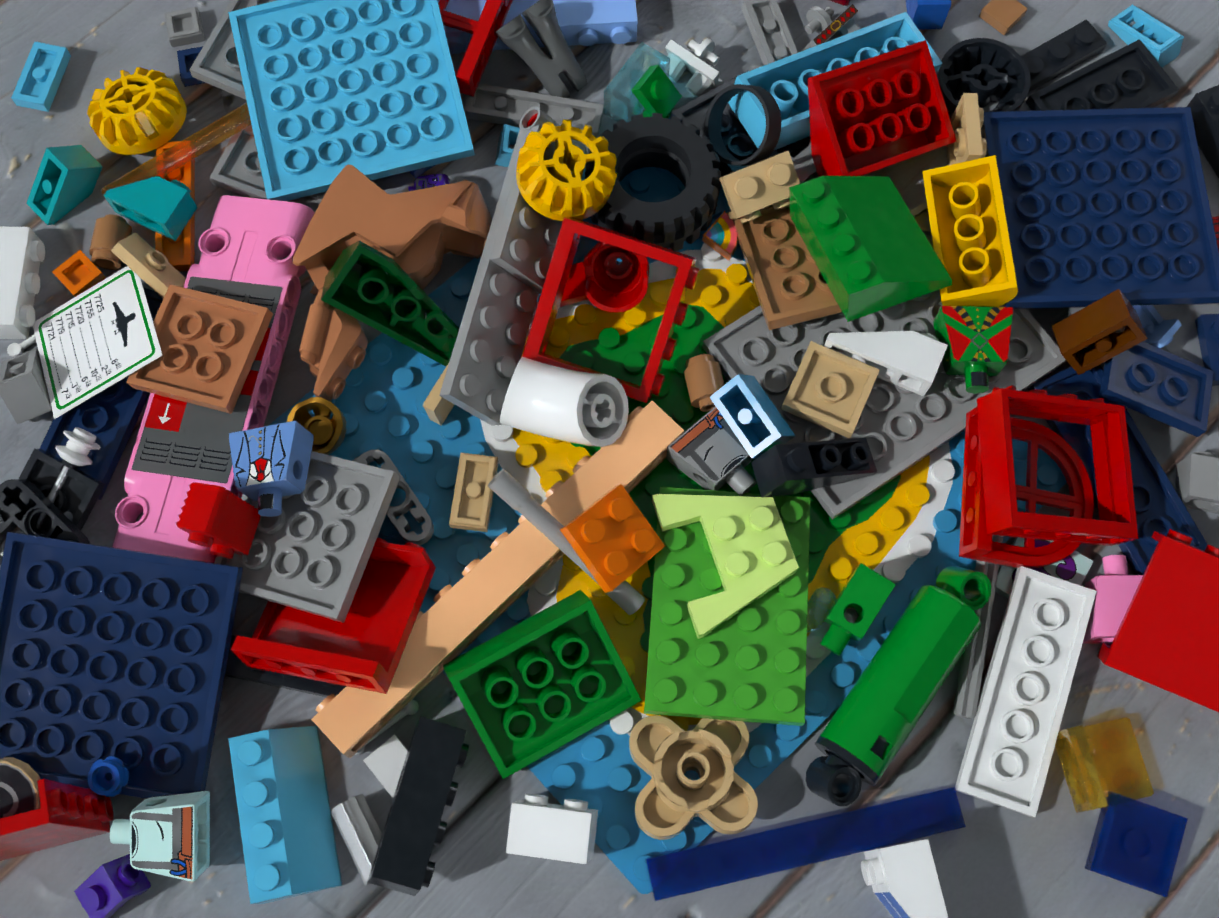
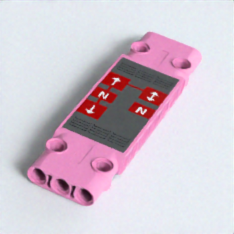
[112,195,315,563]

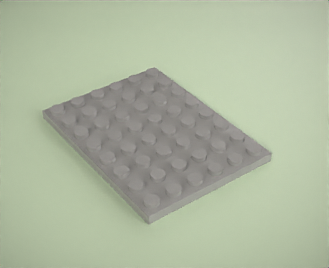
[702,201,1067,520]

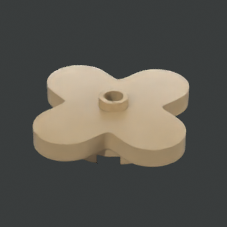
[629,715,758,840]

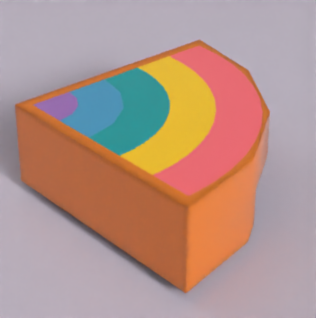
[702,211,738,261]

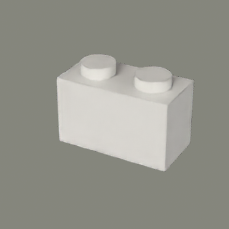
[506,794,598,864]

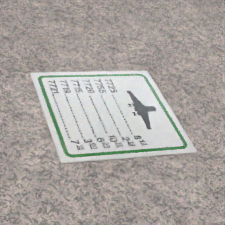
[33,266,163,419]

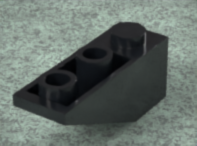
[751,438,877,498]

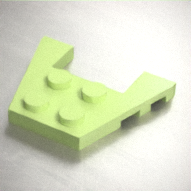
[652,494,799,639]

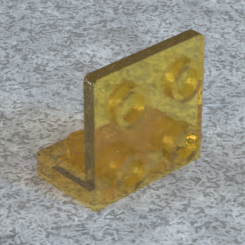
[1055,717,1154,813]

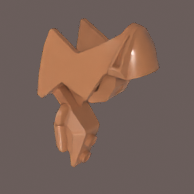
[292,164,492,402]

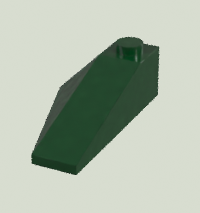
[321,241,459,366]

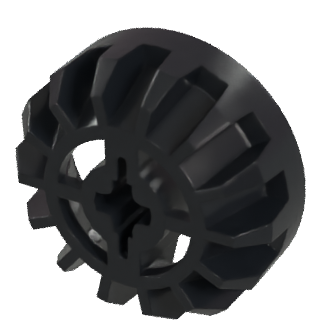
[936,38,1031,115]

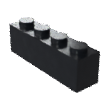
[367,716,469,896]

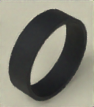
[705,84,781,166]

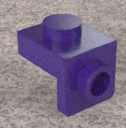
[74,854,151,918]

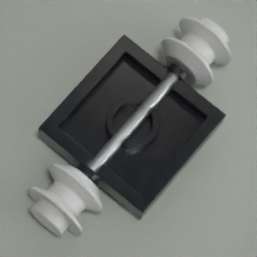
[0,427,105,556]

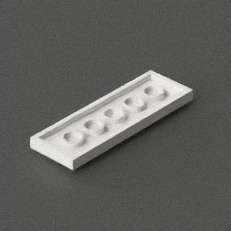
[954,566,1097,817]

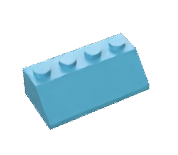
[228,726,342,904]

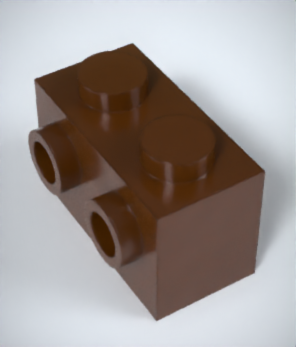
[1052,289,1148,375]

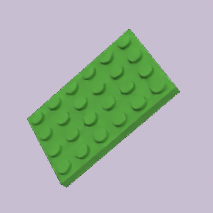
[644,487,810,726]

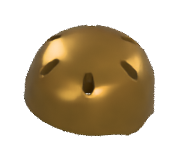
[286,397,346,455]

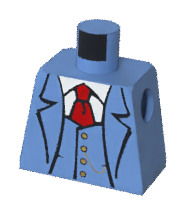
[229,420,314,517]

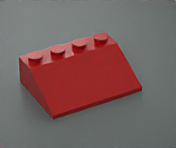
[808,40,957,177]

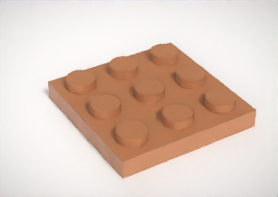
[126,284,273,414]

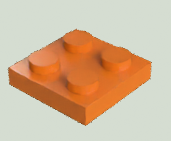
[560,484,665,593]

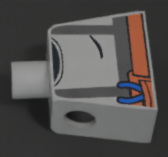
[666,406,757,496]

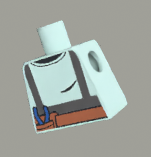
[110,791,210,881]

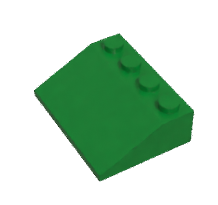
[789,176,953,322]
[443,590,642,779]

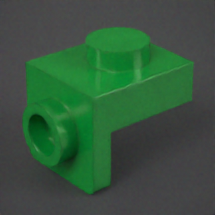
[631,65,682,119]

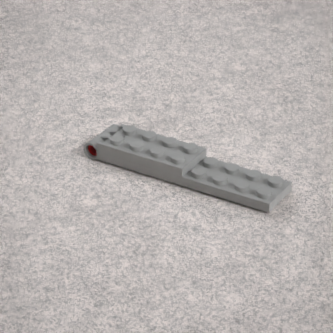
[439,106,586,426]

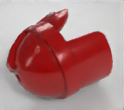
[583,241,649,313]

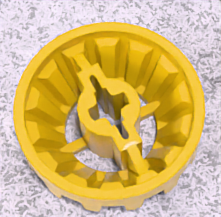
[87,67,187,155]
[516,119,617,221]

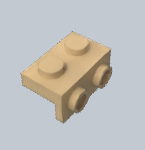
[719,151,800,223]

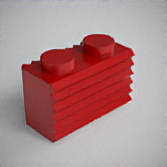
[176,482,261,559]

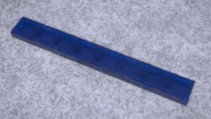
[645,787,966,901]

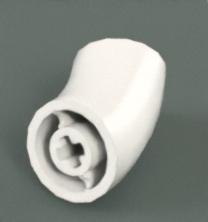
[500,357,629,447]

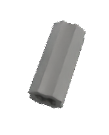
[331,794,382,886]

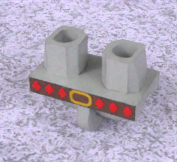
[800,4,860,52]

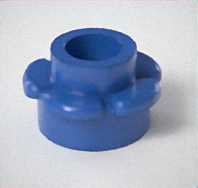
[87,756,129,797]

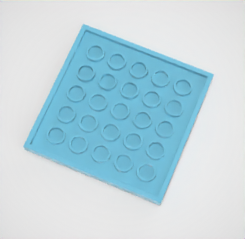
[228,0,475,201]

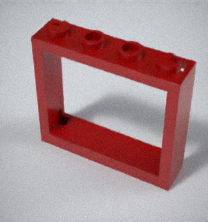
[522,217,700,403]
[977,385,1138,546]

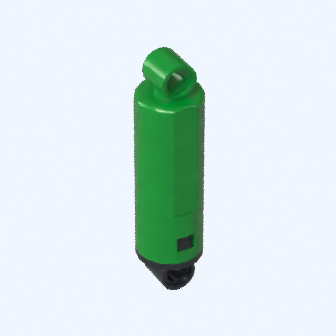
[805,566,991,807]

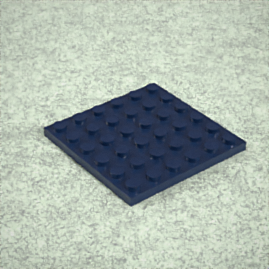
[981,107,1219,309]
[0,532,243,799]

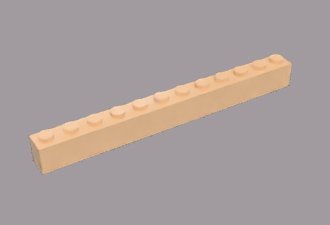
[311,401,684,758]

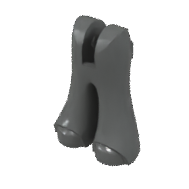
[495,0,588,98]

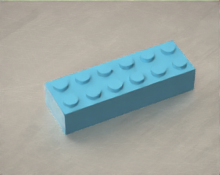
[728,12,943,151]

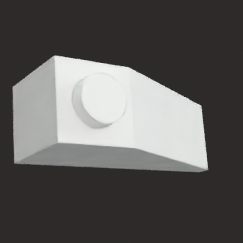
[824,331,948,397]

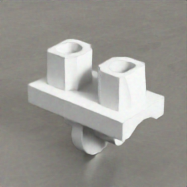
[661,38,723,98]

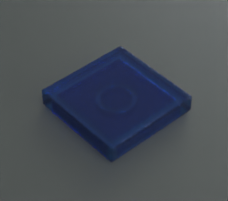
[1085,790,1188,897]

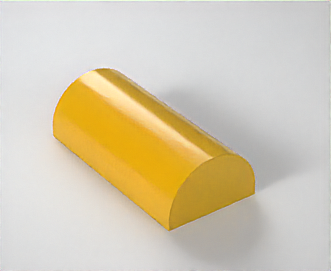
[922,155,1018,307]

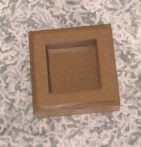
[979,0,1028,35]

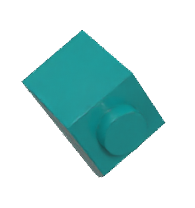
[26,145,103,225]
[104,176,198,241]

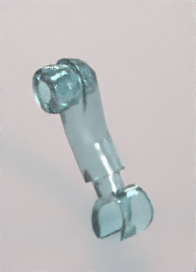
[807,587,836,633]

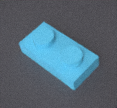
[11,41,71,112]

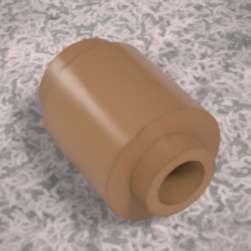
[89,214,132,270]
[684,354,724,412]

